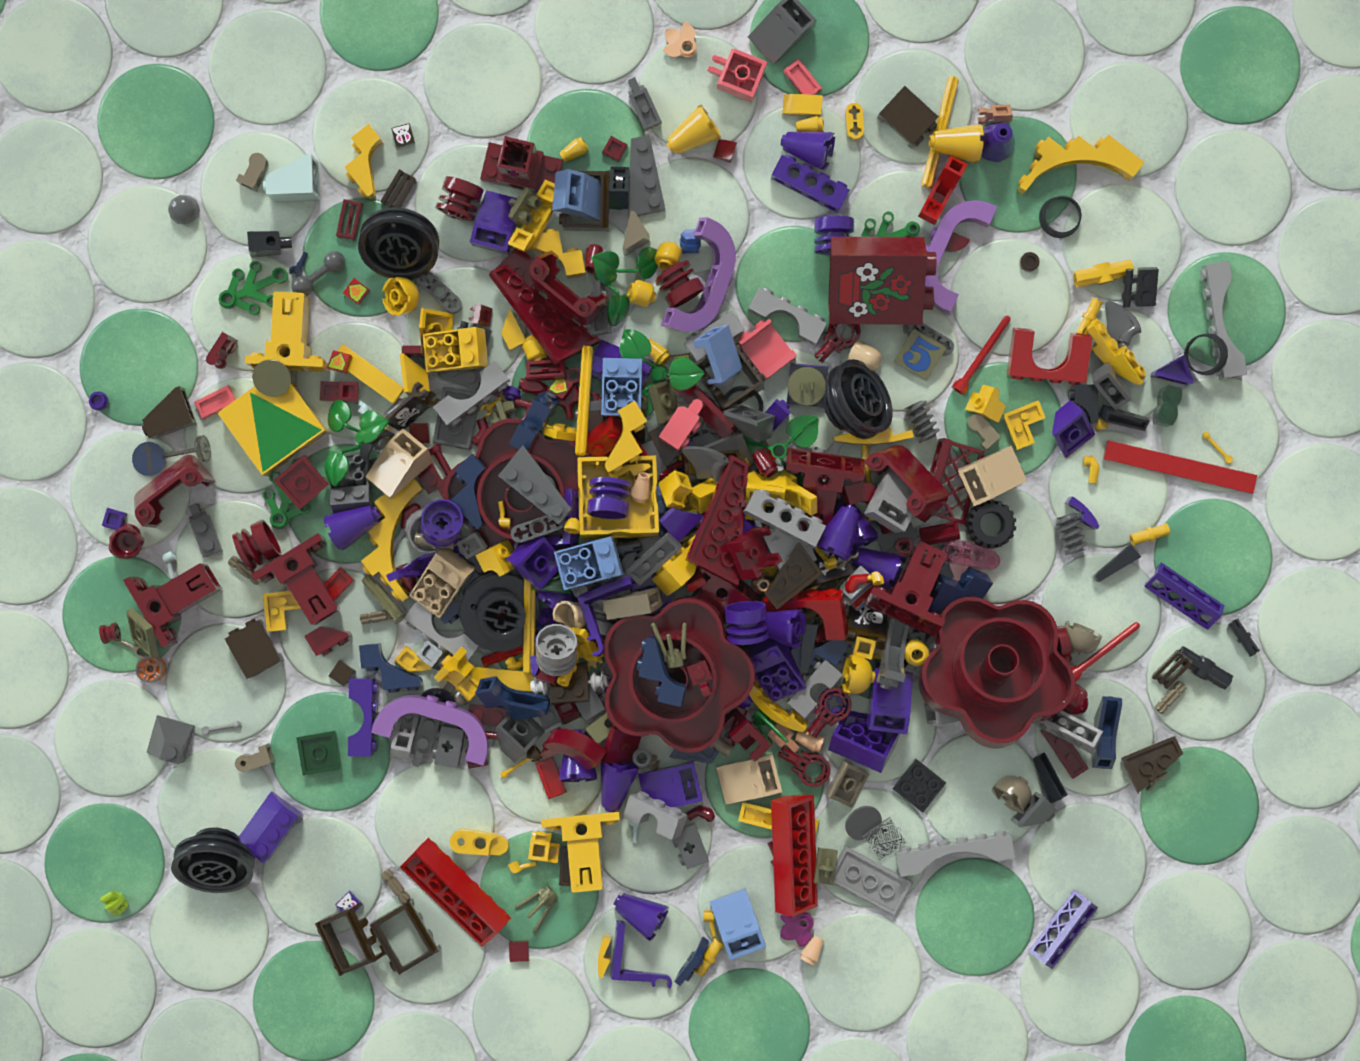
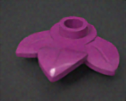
[780,912,814,947]

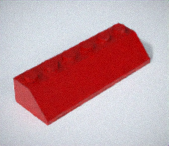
[771,795,818,917]
[400,837,511,947]

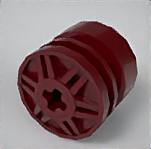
[435,176,484,222]
[654,260,705,308]
[232,520,282,570]

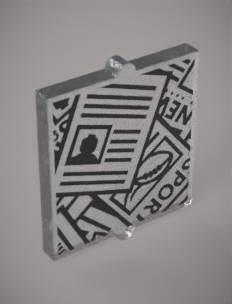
[862,817,907,861]

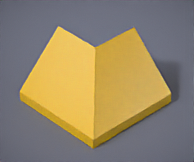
[400,353,430,395]

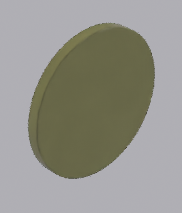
[252,359,291,397]
[788,367,826,405]

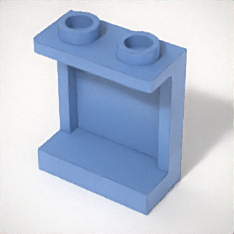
[693,325,742,386]

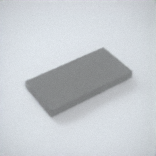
[833,845,913,916]

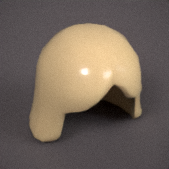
[848,341,882,371]
[553,601,586,629]

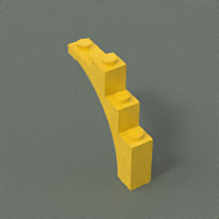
[1016,134,1145,195]
[688,470,817,516]
[361,478,425,602]

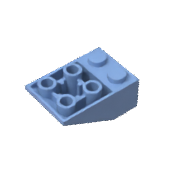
[552,169,601,222]
[601,358,642,416]
[554,536,624,590]
[710,888,766,960]

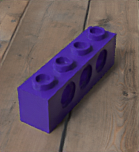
[771,155,850,213]

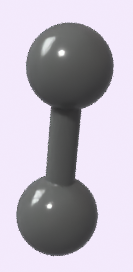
[291,251,346,296]

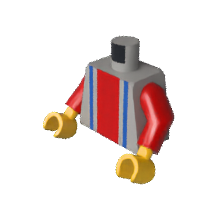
[839,566,884,611]

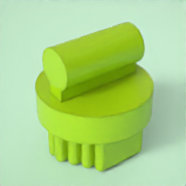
[100,890,129,917]

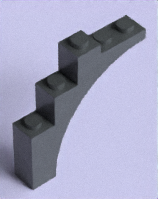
[876,617,909,690]

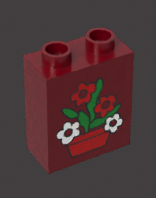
[828,237,937,325]

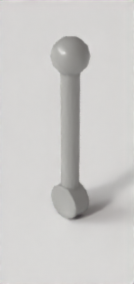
[201,721,241,734]

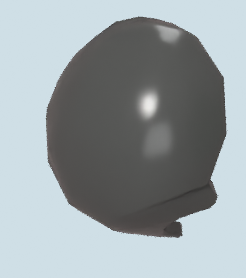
[168,195,200,225]

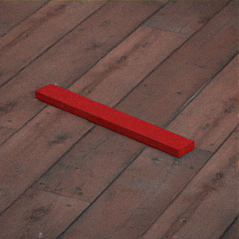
[1103,440,1257,494]

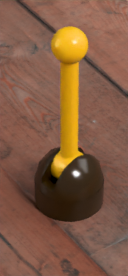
[500,745,543,778]

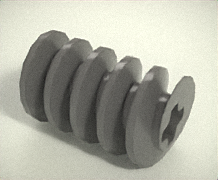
[904,400,940,444]
[1055,513,1088,555]

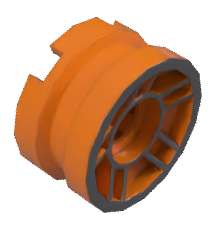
[136,656,166,683]

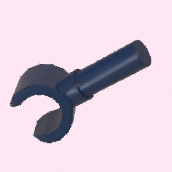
[289,252,308,277]

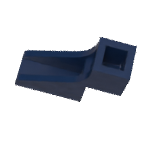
[509,391,560,451]
[450,454,487,529]
[928,566,993,613]
[636,635,687,707]
[790,637,857,669]
[359,643,424,693]
[475,676,550,721]
[1091,696,1122,770]

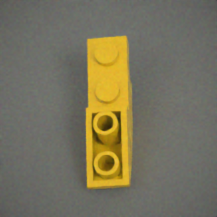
[1087,318,1146,385]

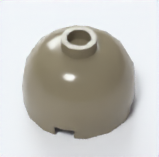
[1064,621,1103,656]
[992,776,1032,813]

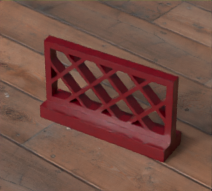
[930,438,985,525]

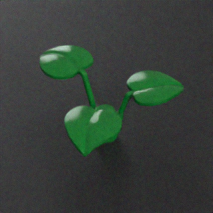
[591,247,658,327]
[619,329,704,417]
[325,400,389,487]
[735,415,819,488]

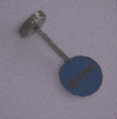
[132,435,211,476]

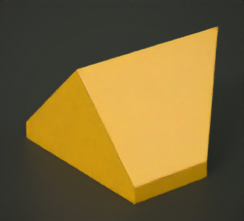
[419,308,454,348]

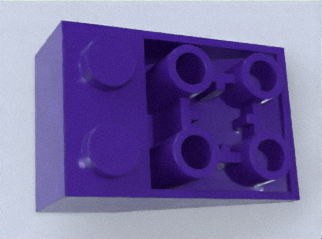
[470,190,517,255]
[746,638,806,703]
[866,668,913,734]
[638,761,703,807]

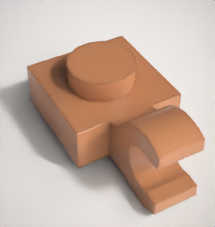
[978,105,1013,124]
[767,723,800,753]

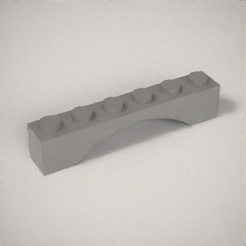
[1200,261,1247,380]
[895,830,1015,877]

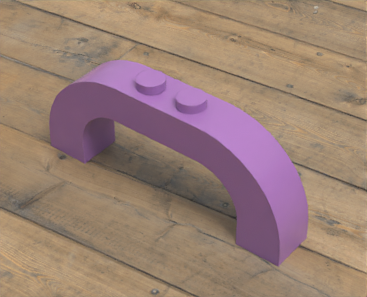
[925,200,997,314]
[661,217,736,332]
[371,695,488,765]

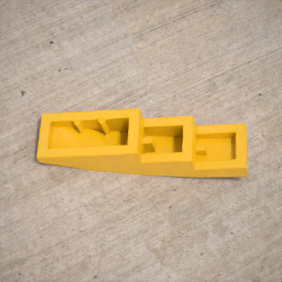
[337,344,404,405]
[832,428,914,445]
[738,802,820,833]

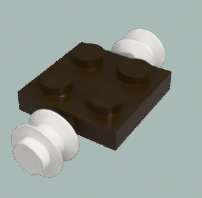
[531,662,609,705]

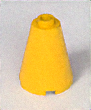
[667,105,721,154]
[929,124,984,164]

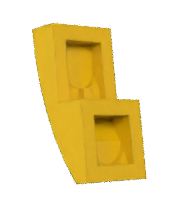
[782,94,823,116]
[609,463,651,481]
[598,933,612,978]

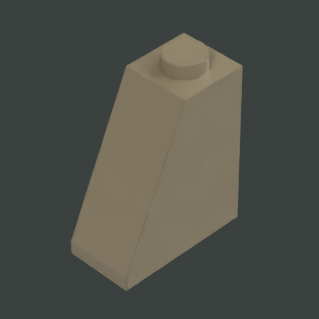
[603,586,663,620]

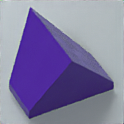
[1150,355,1193,386]
[659,507,704,542]

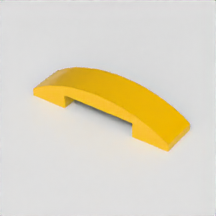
[508,180,555,252]
[468,666,538,691]
[749,679,808,732]

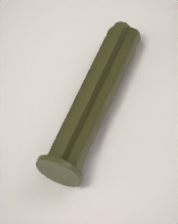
[362,575,406,624]

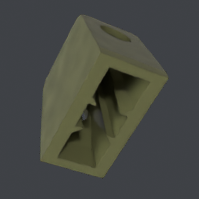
[582,712,615,743]

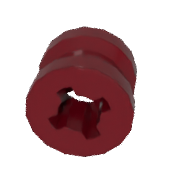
[99,622,121,644]

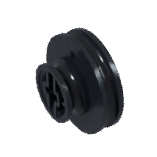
[358,207,440,280]
[823,359,893,439]
[459,571,540,652]
[171,827,255,893]

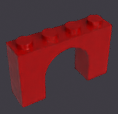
[1007,327,1093,385]
[763,589,847,640]

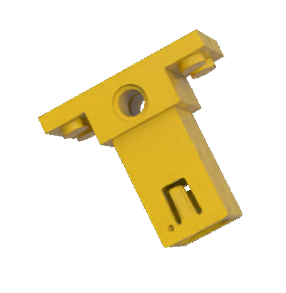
[245,292,330,372]
[541,812,621,892]

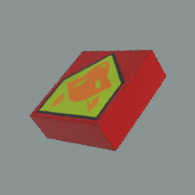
[343,278,370,305]
[327,350,352,374]

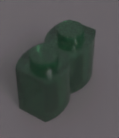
[1153,385,1182,427]

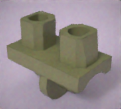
[508,188,542,228]
[489,401,520,425]
[813,847,838,885]

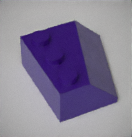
[828,711,900,773]

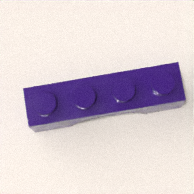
[348,678,378,757]

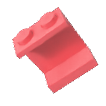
[739,319,797,380]

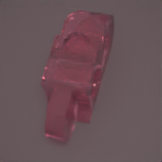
[942,540,1000,571]

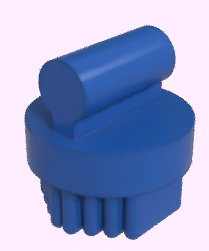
[680,229,701,254]

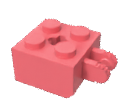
[707,49,767,103]
[659,399,703,452]

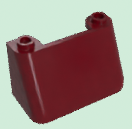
[529,250,609,326]
[863,445,949,523]
[134,455,215,528]

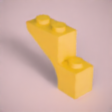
[345,124,383,200]
[529,229,586,279]
[605,401,647,474]

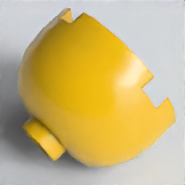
[382,277,419,316]
[842,655,875,694]

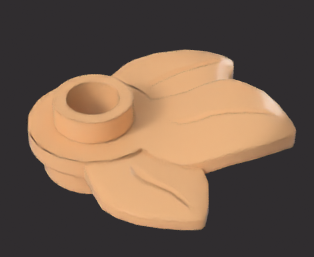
[663,22,697,58]

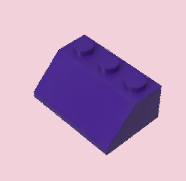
[591,340,654,390]
[239,791,303,863]

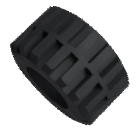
[965,500,1017,548]

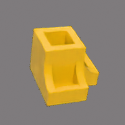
[965,385,1006,423]
[658,470,693,511]
[475,539,514,577]
[853,634,882,660]
[434,646,474,687]
[528,831,560,864]

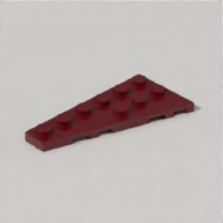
[489,264,601,365]
[685,455,748,586]

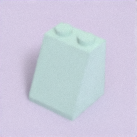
[263,154,320,202]

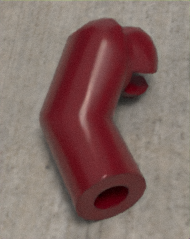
[472,418,489,446]
[400,503,421,529]
[685,805,715,822]

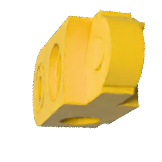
[449,828,509,856]

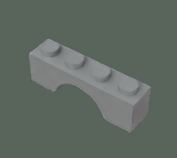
[748,287,827,346]
[433,361,510,427]
[404,601,479,662]

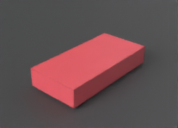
[783,59,822,95]
[194,385,236,420]

